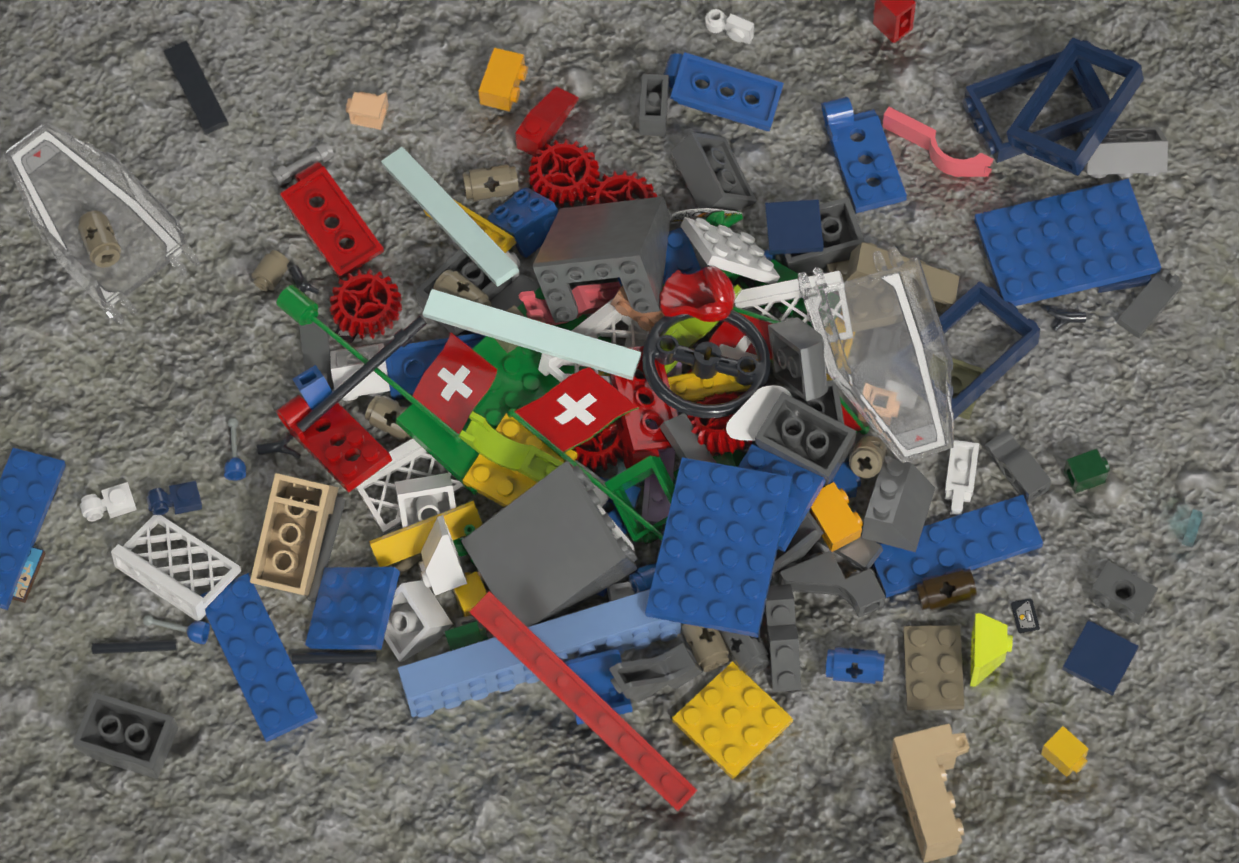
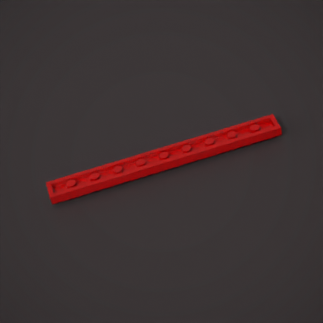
[469,591,697,811]

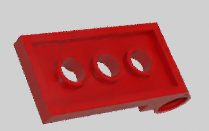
[280,161,384,280]
[610,346,678,469]
[276,395,393,493]

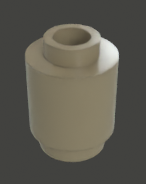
[252,250,289,291]

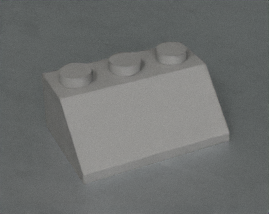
[1080,127,1168,178]

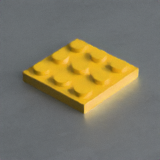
[463,413,577,507]
[672,661,793,780]

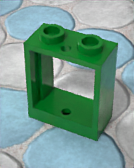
[605,455,675,544]

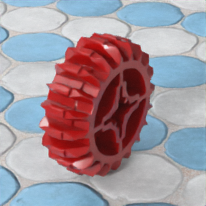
[528,138,600,208]
[586,170,657,205]
[330,268,402,340]
[687,391,752,456]
[571,417,624,473]

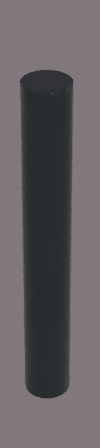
[92,639,178,654]
[292,651,377,665]

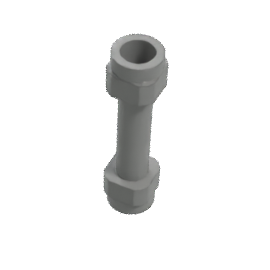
[272,142,334,186]

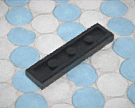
[163,40,229,135]

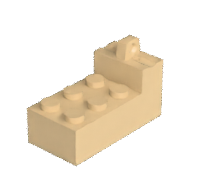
[250,473,339,595]
[891,724,969,863]

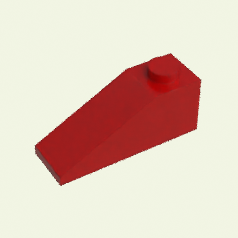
[515,86,579,157]

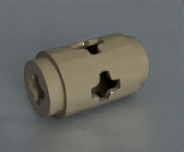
[462,164,519,201]
[78,211,121,268]
[434,269,491,307]
[365,395,413,443]
[849,436,887,478]
[681,623,729,672]

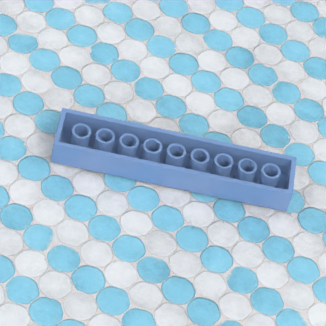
[398,589,681,717]

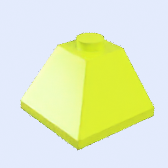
[970,613,1013,687]

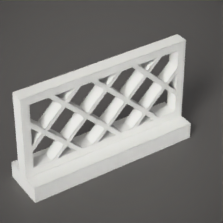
[735,271,853,341]
[538,298,649,385]
[355,439,465,534]
[111,515,241,621]

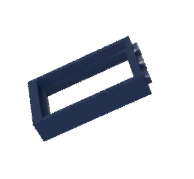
[1006,37,1144,176]
[962,51,1110,163]
[890,281,1040,424]

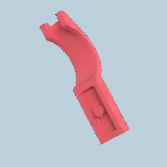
[882,107,993,177]
[518,282,621,325]

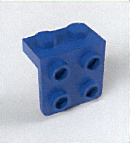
[488,188,559,258]
[565,650,633,725]

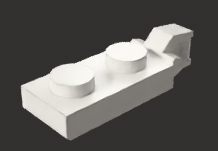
[945,440,979,516]

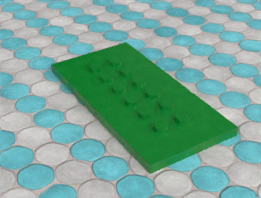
[396,287,618,495]

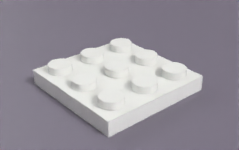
[681,217,780,284]

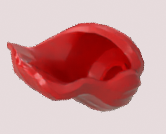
[659,266,736,322]

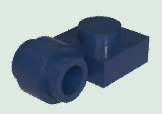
[146,481,202,515]

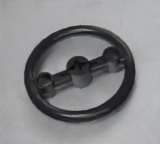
[642,310,771,418]

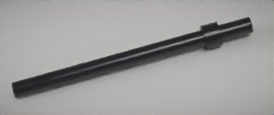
[297,316,427,432]

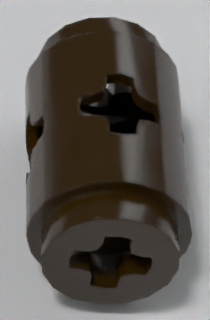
[915,568,977,611]

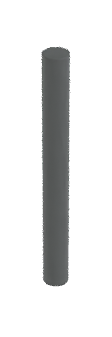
[307,497,346,602]

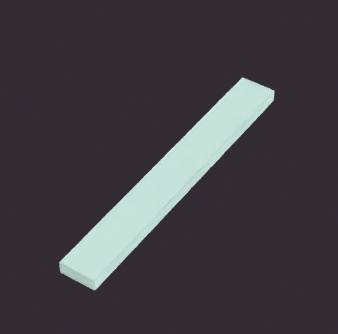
[381,147,519,287]
[423,289,641,380]

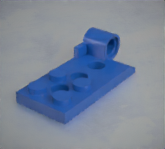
[664,52,784,132]
[821,96,907,213]

